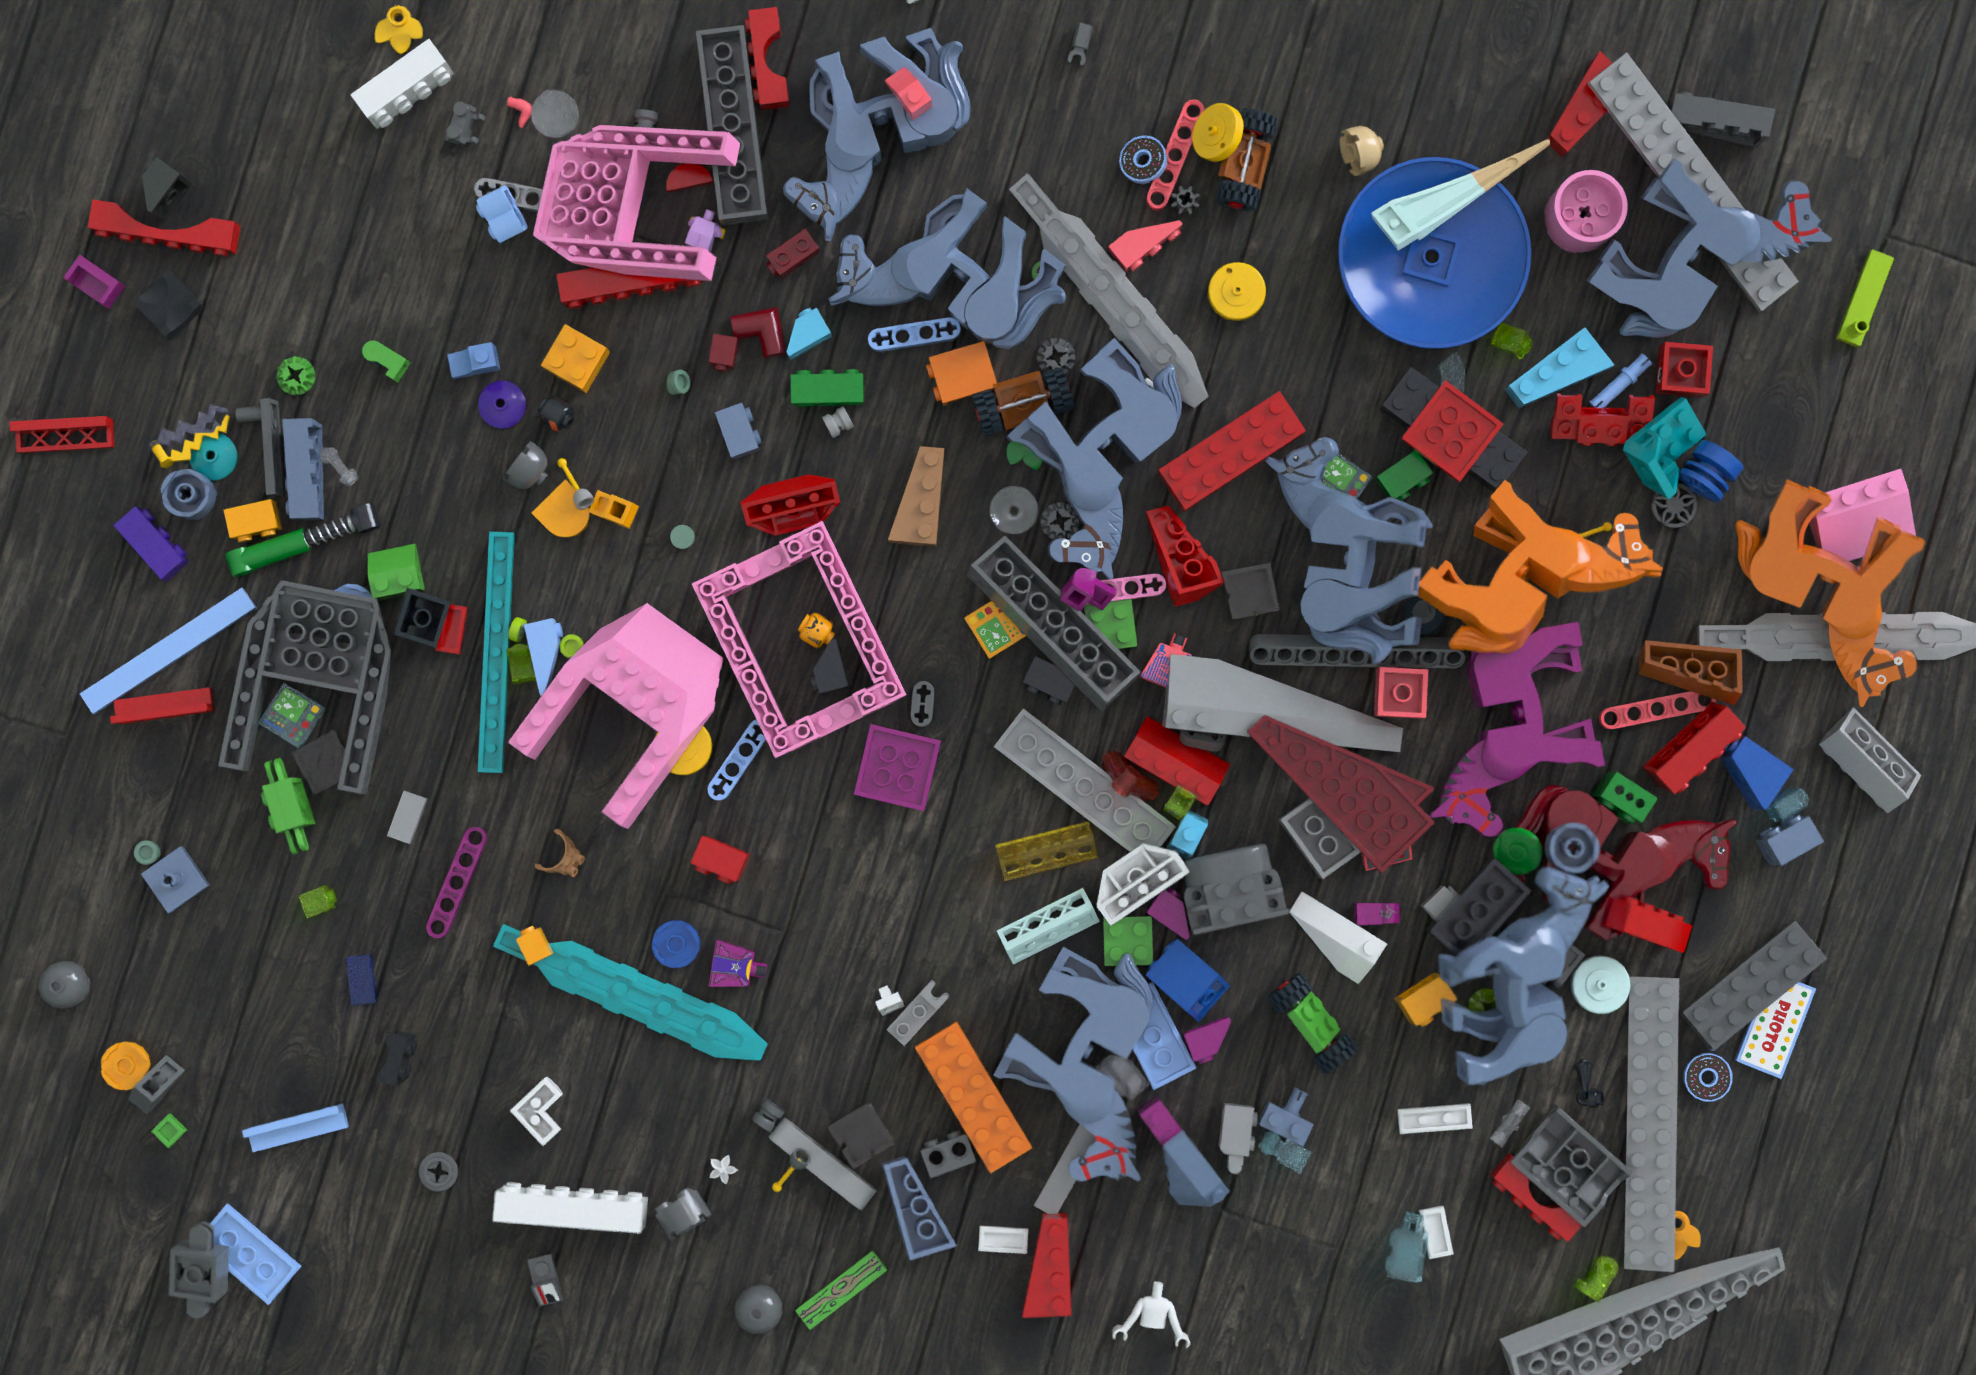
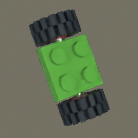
[1266,972,1359,1074]

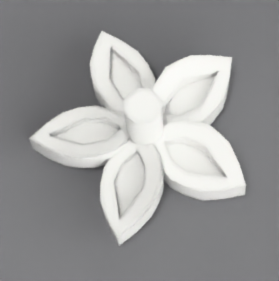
[709,1155,738,1184]

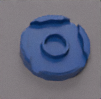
[652,920,700,968]

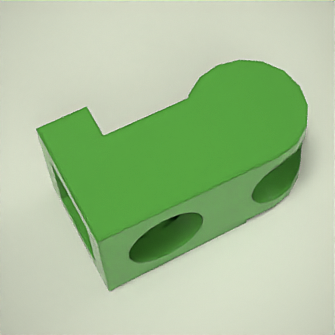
[362,341,410,383]

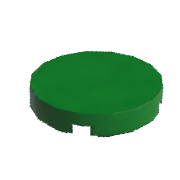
[1493,828,1543,875]

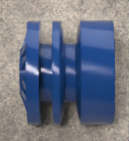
[1679,440,1744,503]

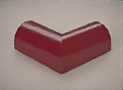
[730,307,787,359]

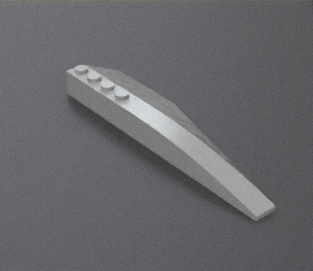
[1500,1248,1785,1375]

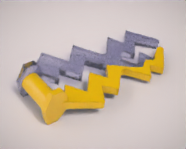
[149,404,230,468]

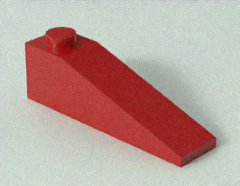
[1146,506,1224,607]

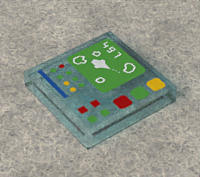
[1321,453,1372,499]
[258,682,326,749]

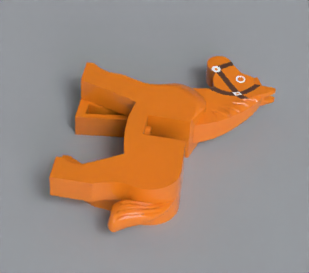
[1735,479,1925,707]
[1418,480,1662,653]

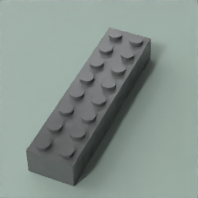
[696,25,769,226]
[967,535,1140,712]

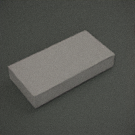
[387,791,427,844]

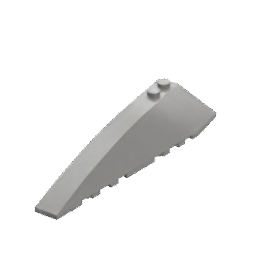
[1162,654,1403,752]

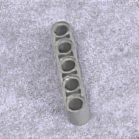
[769,1117,877,1210]

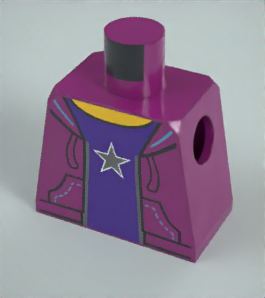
[709,940,767,987]

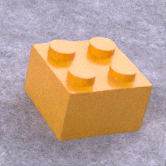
[541,324,610,393]
[1394,972,1457,1027]

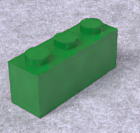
[791,369,864,407]

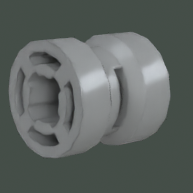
[822,406,854,438]

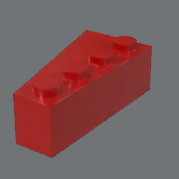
[1546,51,1612,158]

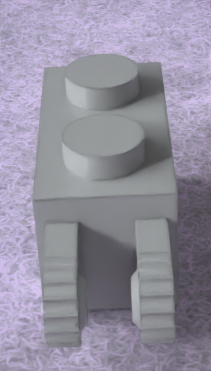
[1218,1103,1257,1175]

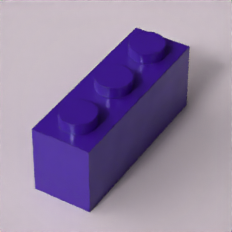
[114,506,189,581]

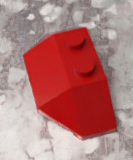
[741,474,840,536]

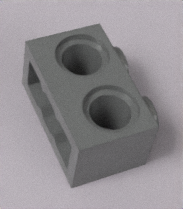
[920,1130,976,1178]

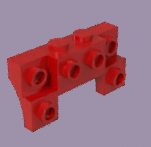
[1550,393,1655,446]

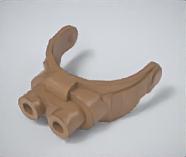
[535,829,585,877]

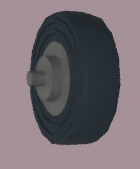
[1404,596,1447,634]

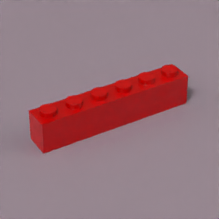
[556,267,705,309]

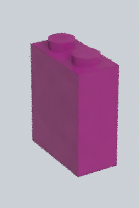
[1137,1096,1182,1146]

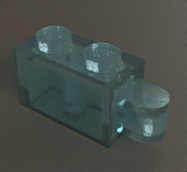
[1385,1212,1429,1283]

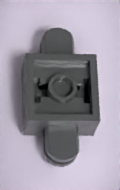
[169,1222,229,1318]

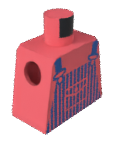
[1140,633,1192,688]

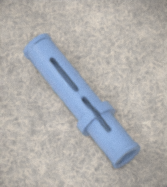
[1588,354,1652,408]

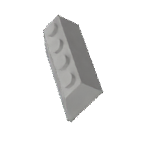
[1819,707,1922,814]

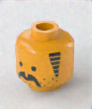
[798,612,835,648]

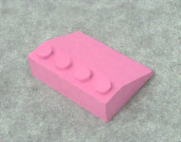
[1809,469,1916,561]

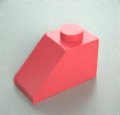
[885,67,932,120]

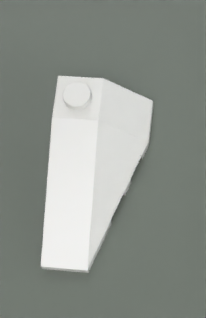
[1289,891,1387,984]

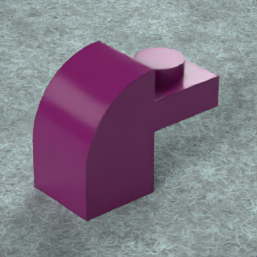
[1060,568,1116,611]

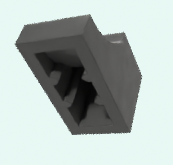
[128,1055,185,1114]

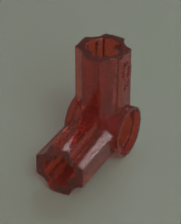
[1102,750,1159,801]

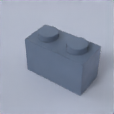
[715,403,762,460]

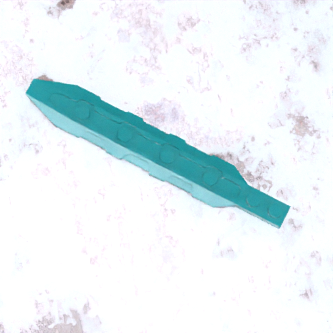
[493,924,768,1061]

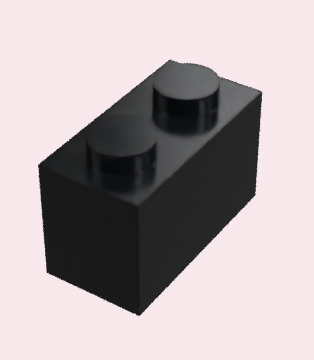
[1023,656,1075,705]

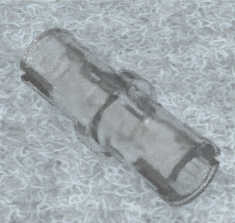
[1490,1099,1530,1147]

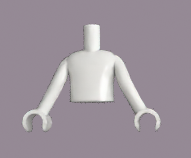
[1112,1282,1190,1348]

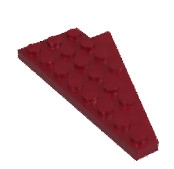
[1247,715,1435,873]

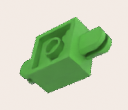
[261,758,316,854]

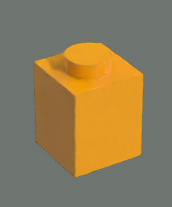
[516,926,553,965]

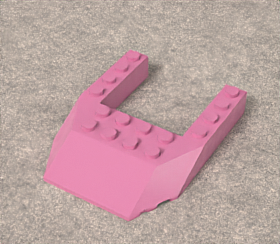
[533,125,740,281]
[508,603,723,829]

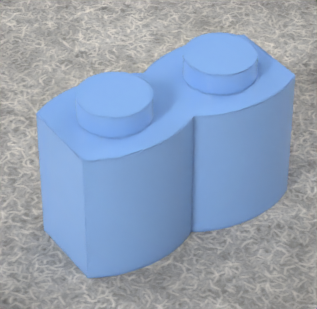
[476,185,528,243]

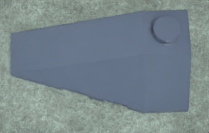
[1163,1130,1230,1207]

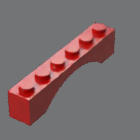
[88,199,241,257]

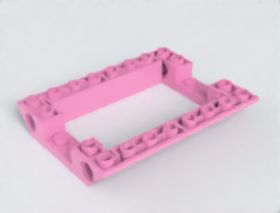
[692,521,906,758]

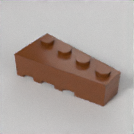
[1639,640,1742,705]

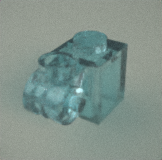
[1258,1131,1312,1174]

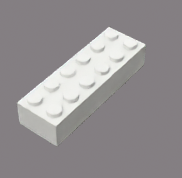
[493,1182,648,1233]

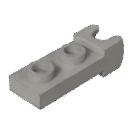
[887,980,949,1046]

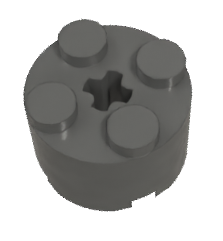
[655,1188,712,1241]

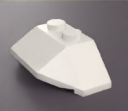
[1097,843,1190,926]

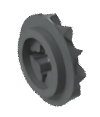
[1037,338,1075,374]
[1041,502,1079,540]
[419,1152,458,1191]

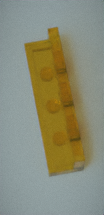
[995,821,1098,881]

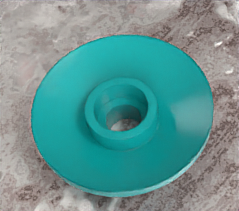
[189,433,238,481]

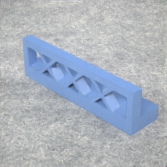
[242,1103,349,1152]

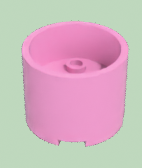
[1544,170,1627,253]

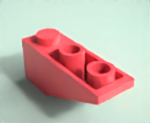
[1108,220,1183,273]

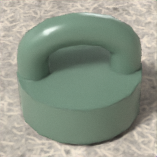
[667,370,690,395]

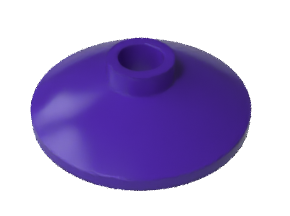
[478,381,526,429]

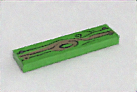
[795,1250,887,1330]

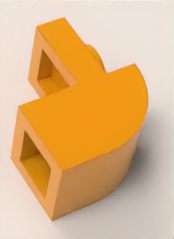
[588,490,639,529]

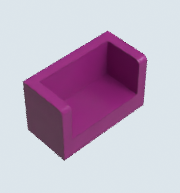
[64,255,125,309]

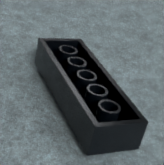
[1379,367,1528,492]

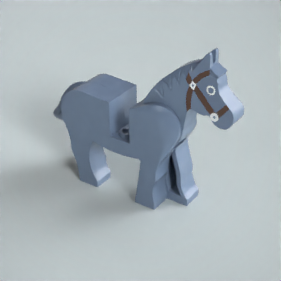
[1006,338,1182,580]

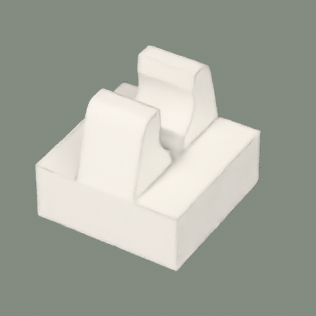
[876,986,905,1016]

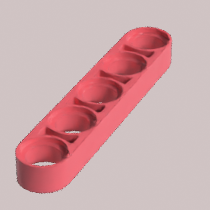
[1146,100,1204,211]
[1598,691,1716,729]

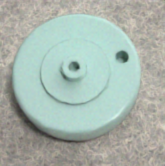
[1570,955,1630,1014]

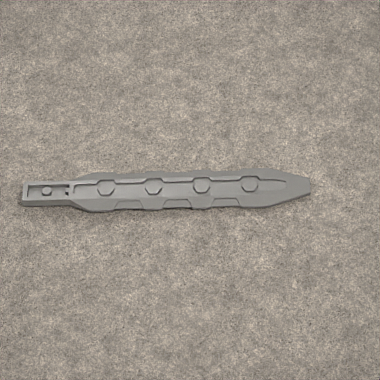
[1009,174,1209,408]
[1697,612,1976,661]

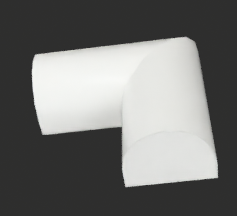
[510,1077,563,1146]

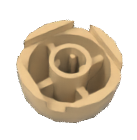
[1340,126,1384,176]

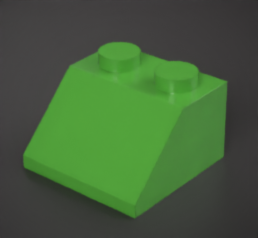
[368,544,425,601]

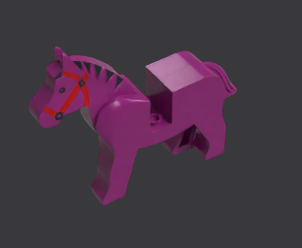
[1429,622,1605,836]

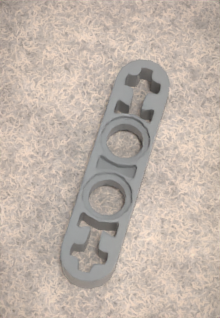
[475,178,543,212]

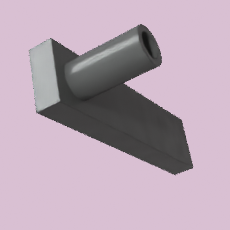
[235,398,285,497]

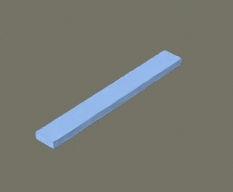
[80,588,256,714]

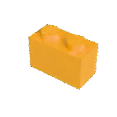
[224,499,282,543]

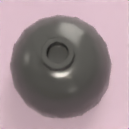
[502,441,548,489]
[38,961,90,1009]
[734,1284,783,1334]

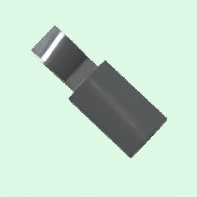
[1067,23,1093,68]

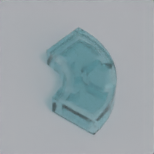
[1436,352,1466,393]

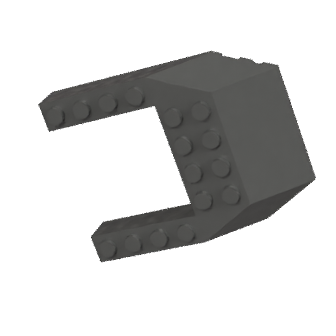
[218,580,391,794]

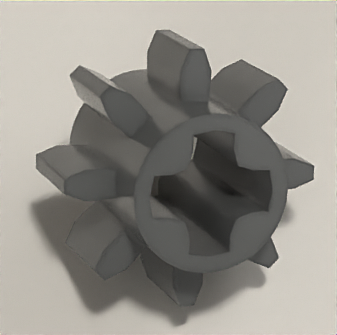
[1171,186,1200,216]

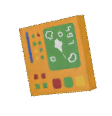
[964,601,1026,659]

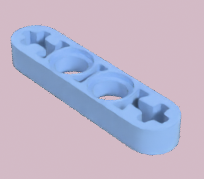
[868,318,960,352]
[708,719,766,800]

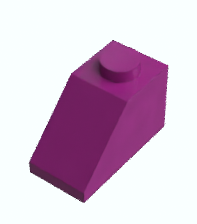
[1146,887,1190,940]
[1183,1016,1231,1064]

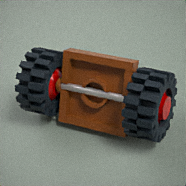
[1215,108,1278,212]
[972,367,1074,436]

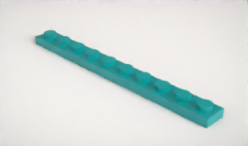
[478,532,515,773]

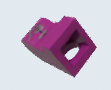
[1354,903,1400,925]

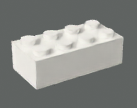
[351,39,454,129]

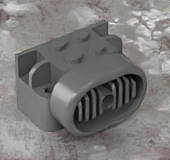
[1182,843,1290,935]

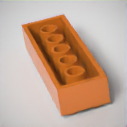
[915,1021,1032,1173]

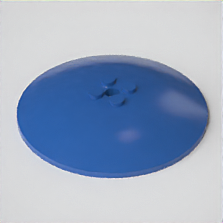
[1338,157,1531,349]

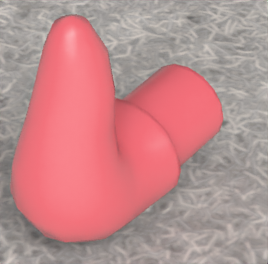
[507,97,533,128]

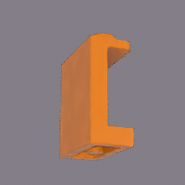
[926,341,997,406]

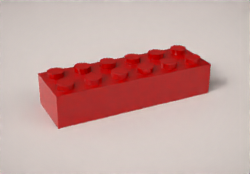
[1157,391,1306,513]

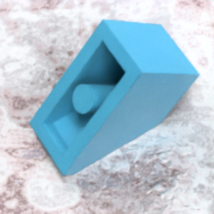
[787,308,832,360]

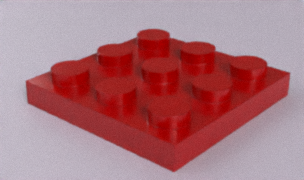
[1401,380,1503,483]

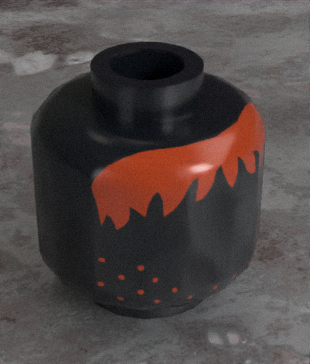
[538,396,574,431]

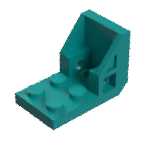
[1623,396,1707,500]

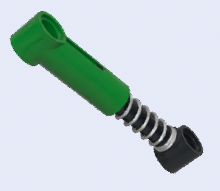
[225,503,381,578]

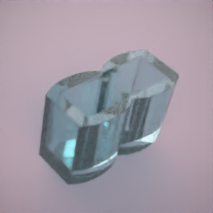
[1765,787,1809,822]

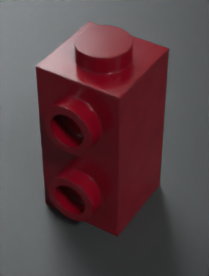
[766,228,820,279]

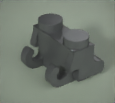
[444,101,486,146]

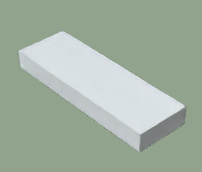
[1397,1103,1473,1134]

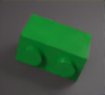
[1374,450,1433,501]

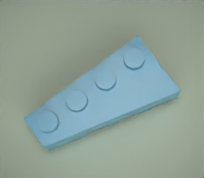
[1504,328,1614,408]

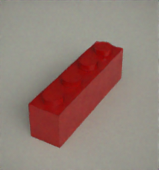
[1605,896,1692,953]

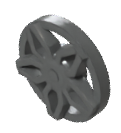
[1651,483,1697,528]

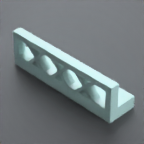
[997,888,1100,965]

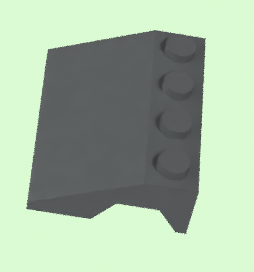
[1510,1104,1633,1227]

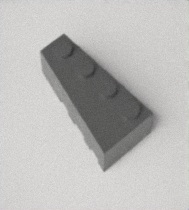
[1669,92,1776,148]

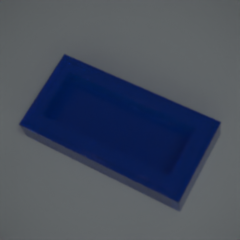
[346,954,377,1005]

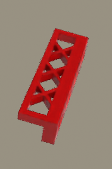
[10,416,114,453]
[110,688,215,725]

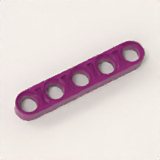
[426,827,487,938]

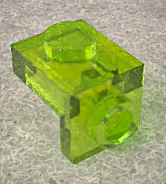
[506,644,536,685]

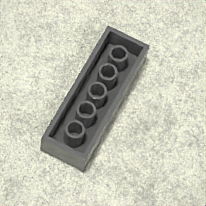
[1679,921,1827,1051]

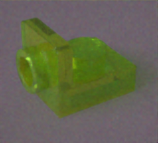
[1491,323,1532,359]
[298,885,337,918]

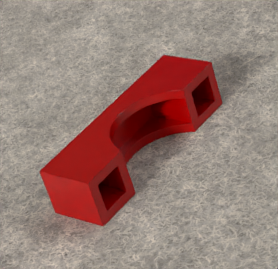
[745,7,790,110]
[1490,1153,1582,1242]

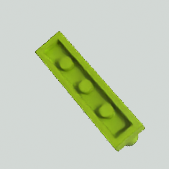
[1836,249,1894,348]

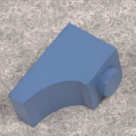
[447,342,500,379]

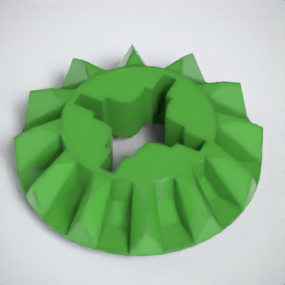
[276,356,315,395]

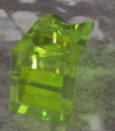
[1163,785,1197,820]
[1574,1255,1618,1303]

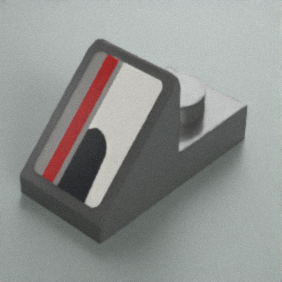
[528,1253,563,1307]

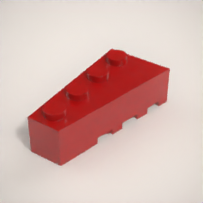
[1022,1213,1071,1318]

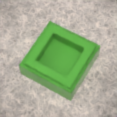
[151,1113,187,1148]

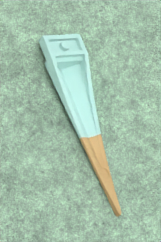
[1371,140,1550,250]

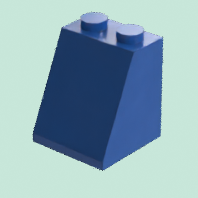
[1720,736,1794,810]
[1146,939,1230,1022]

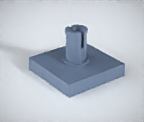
[141,846,210,913]

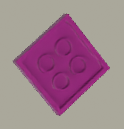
[854,724,941,811]

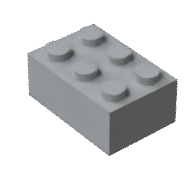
[1278,798,1360,879]

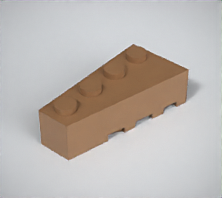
[888,446,945,547]

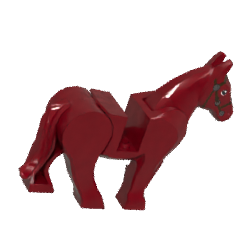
[1499,785,1737,941]

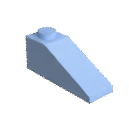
[524,618,563,696]

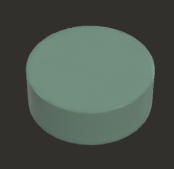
[670,525,695,550]
[134,840,160,865]

